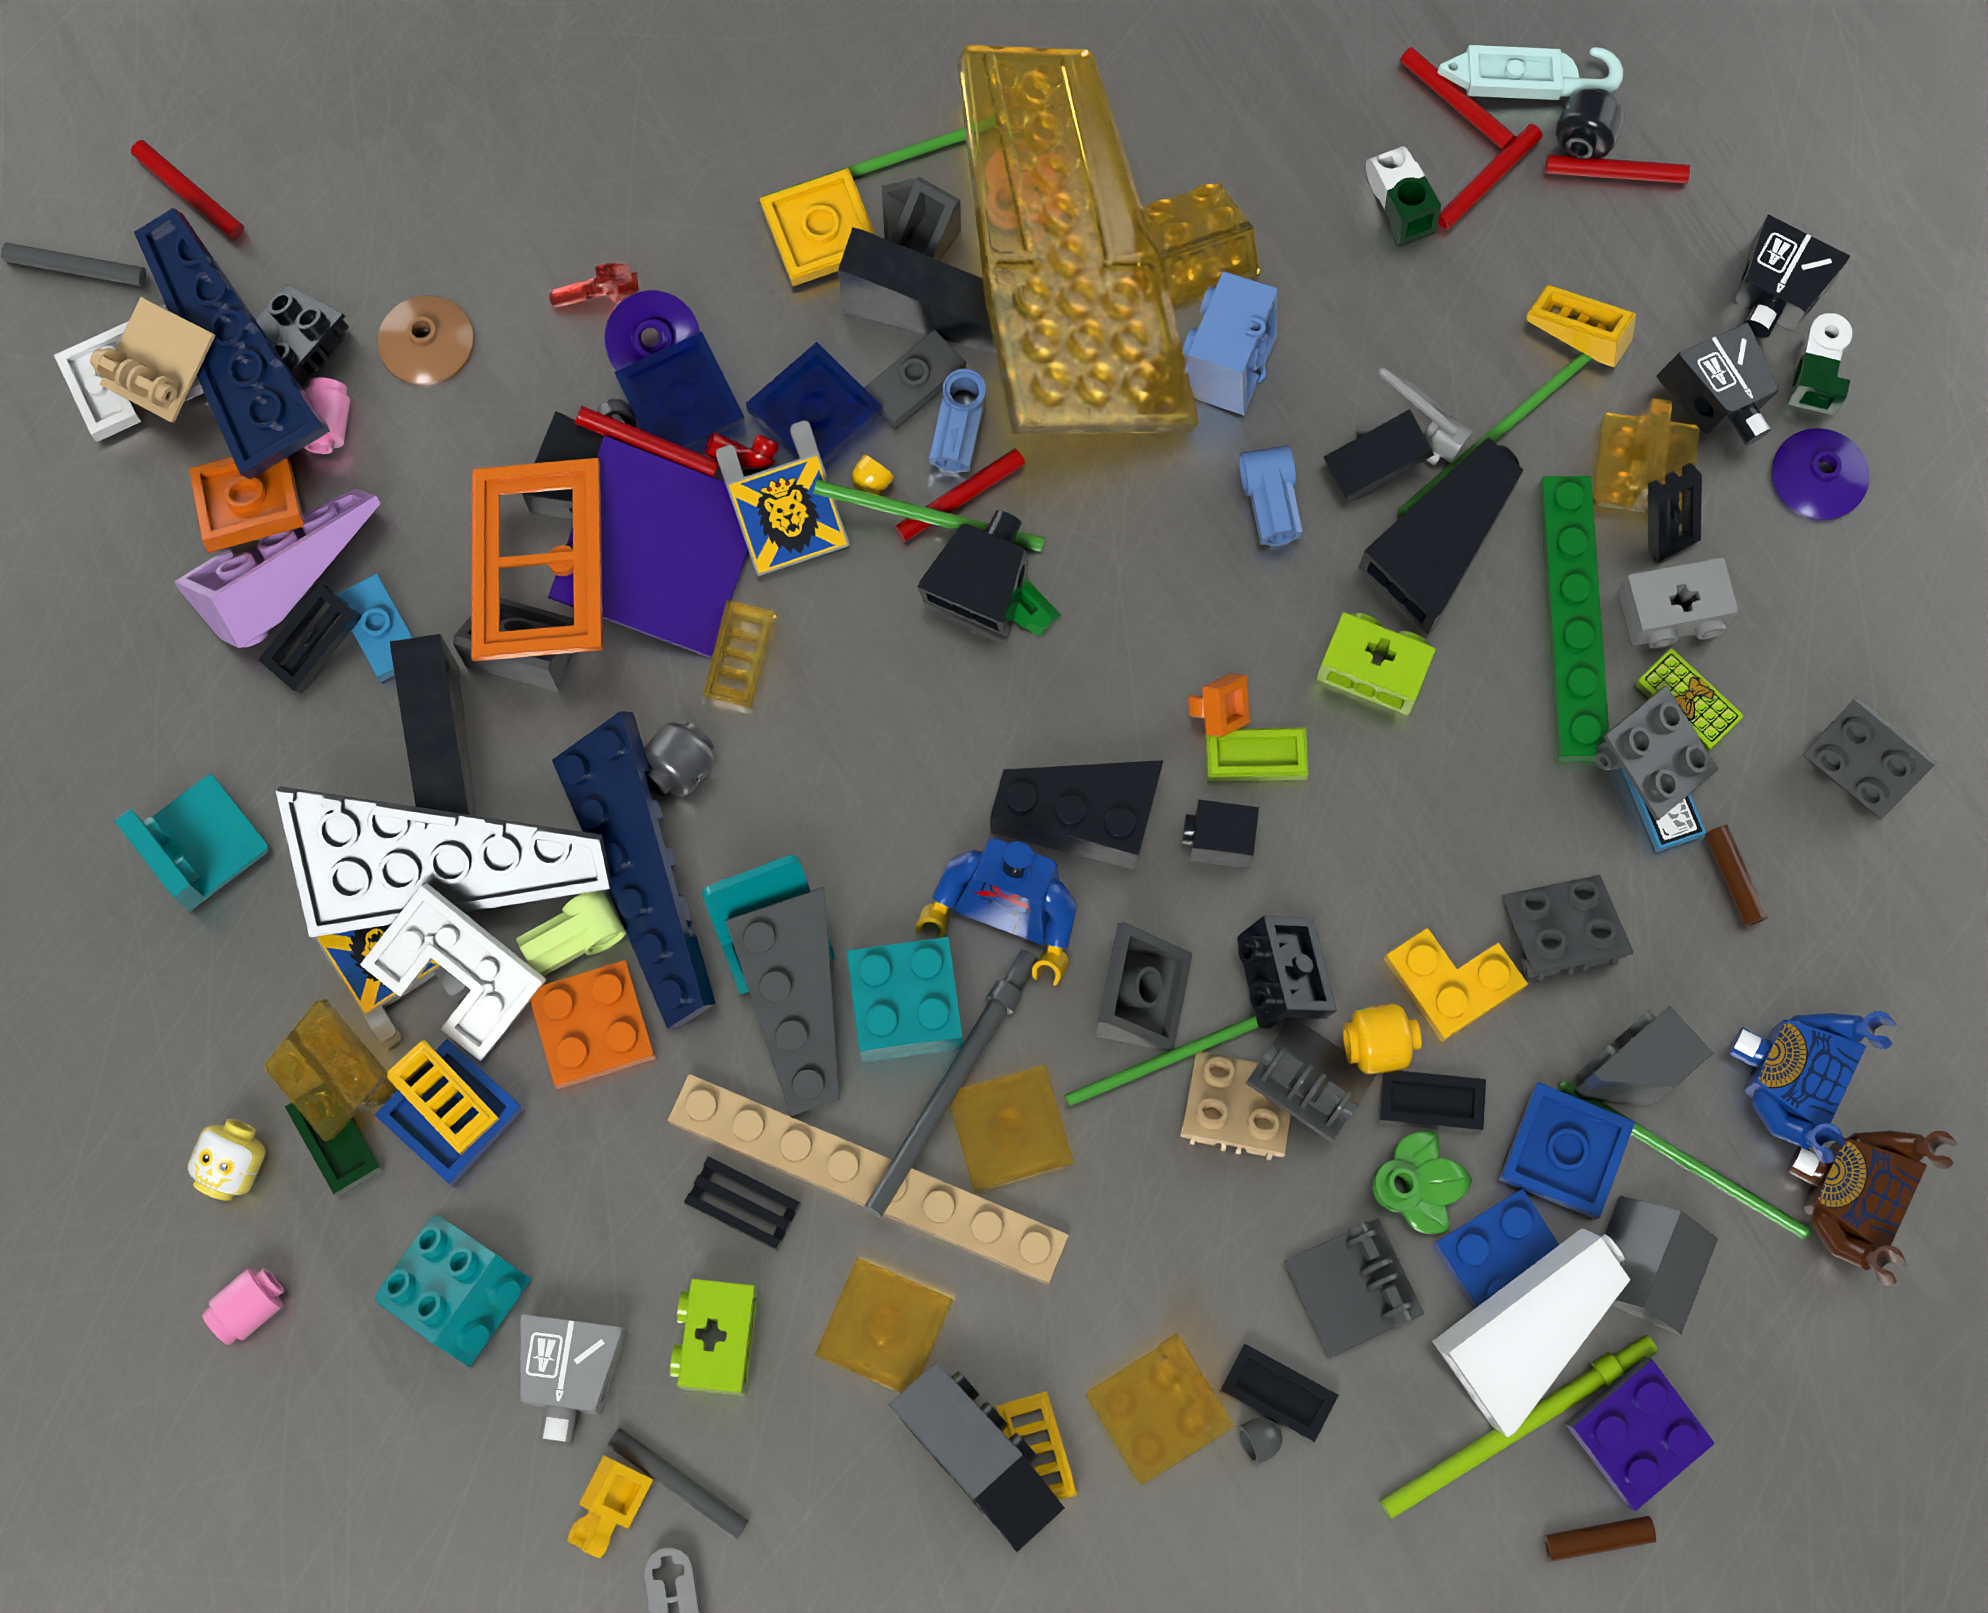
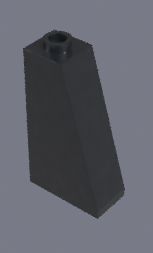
[838,227,1027,356]
[1359,437,1523,635]
[390,634,476,816]

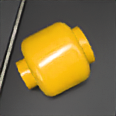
[1342,1004,1422,1074]

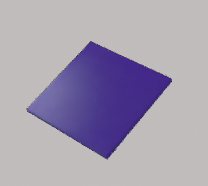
[548,436,748,658]

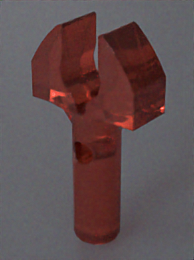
[549,263,639,308]

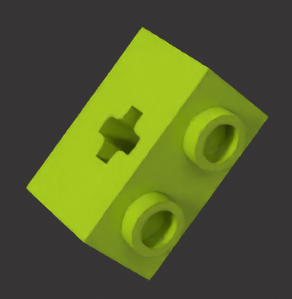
[1316,612,1436,716]
[670,1279,758,1397]

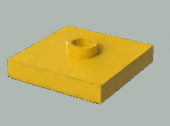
[759,168,876,287]

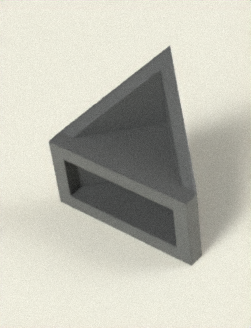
[882,177,961,261]

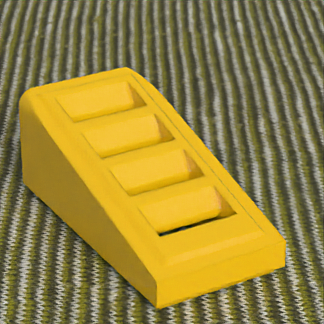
[1527,285,1636,368]
[385,1040,499,1155]
[996,1391,1077,1501]

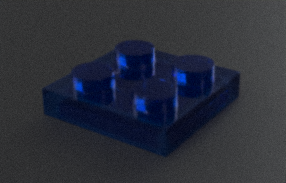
[614,332,745,448]
[746,342,883,466]

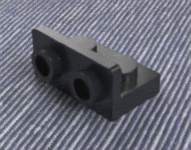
[1237,915,1337,1029]

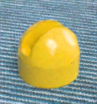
[852,454,895,495]

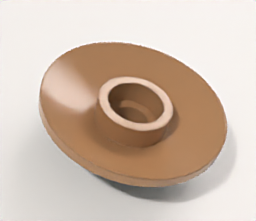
[378,295,474,386]

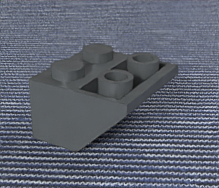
[1574,1006,1714,1106]

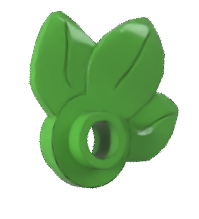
[1372,1130,1472,1234]

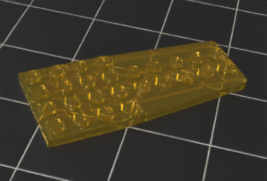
[957,45,1199,434]

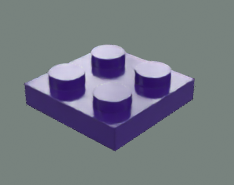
[1565,1357,1715,1511]

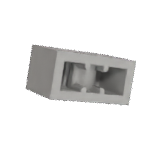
[1618,557,1739,648]

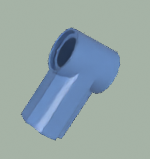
[929,369,986,473]
[1239,445,1303,547]

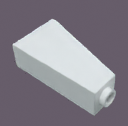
[1432,1228,1630,1438]

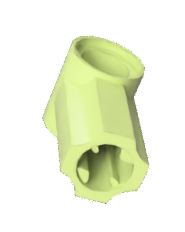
[516,890,626,976]

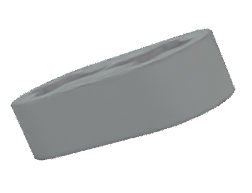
[644,1548,701,1613]

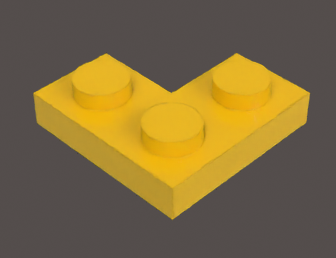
[1384,928,1528,1042]

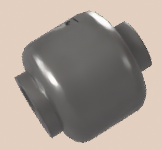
[644,721,714,796]

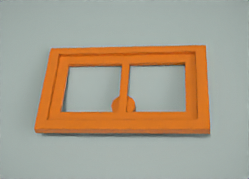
[471,458,603,661]

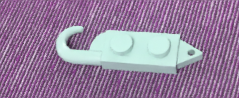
[1437,45,1623,100]

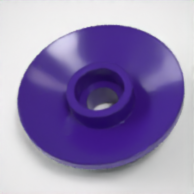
[604,290,700,387]
[1771,428,1870,520]

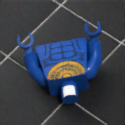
[1728,1011,1897,1164]

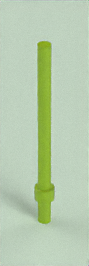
[1380,1334,1658,1520]

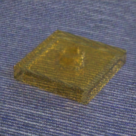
[950,1065,1074,1194]
[815,1257,954,1393]

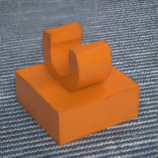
[1188,673,1250,737]

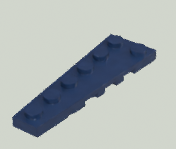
[134,208,330,479]
[552,711,716,1029]

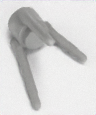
[1356,368,1473,466]

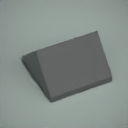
[453,598,574,692]
[1095,922,1192,1051]
[1604,1196,1718,1336]

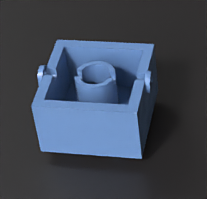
[1183,271,1278,415]

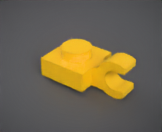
[567,1455,653,1559]

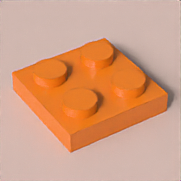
[189,456,304,553]
[530,959,656,1090]

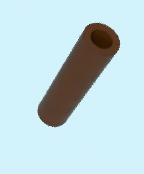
[1705,825,1769,927]
[1544,1516,1656,1562]

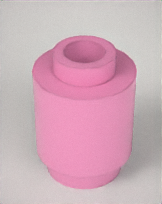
[304,378,351,454]
[202,1267,284,1345]

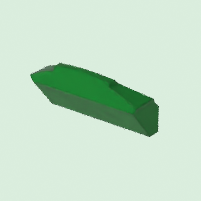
[1013,578,1061,637]

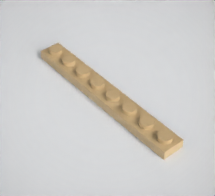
[667,1074,1069,1286]

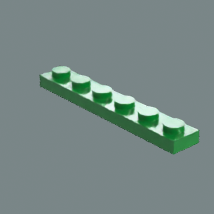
[1539,476,1609,762]

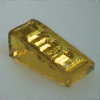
[703,600,777,708]

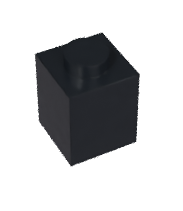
[1182,799,1259,868]

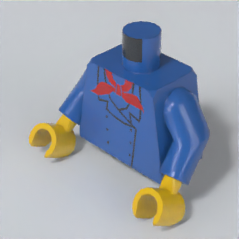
[916,838,1077,986]

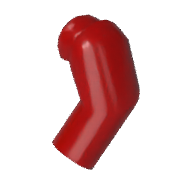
[704,432,779,469]

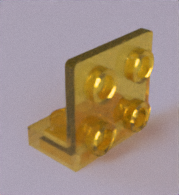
[1133,183,1260,305]
[1086,1333,1235,1485]

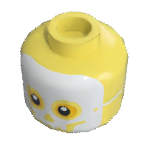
[187,1119,266,1201]

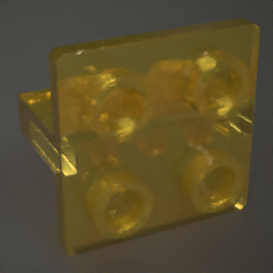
[1593,398,1699,513]
[264,999,397,1141]

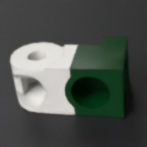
[1366,146,1441,246]
[1787,313,1853,416]

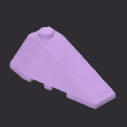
[174,488,381,648]

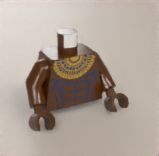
[1787,1130,1958,1286]

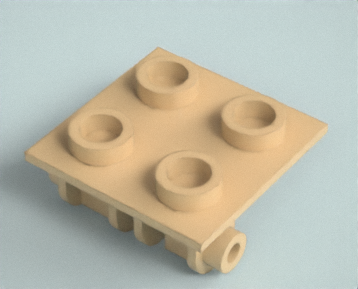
[90,297,215,423]
[1180,1052,1291,1160]

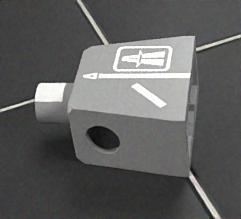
[520,1314,628,1443]

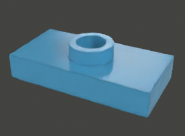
[336,573,413,682]

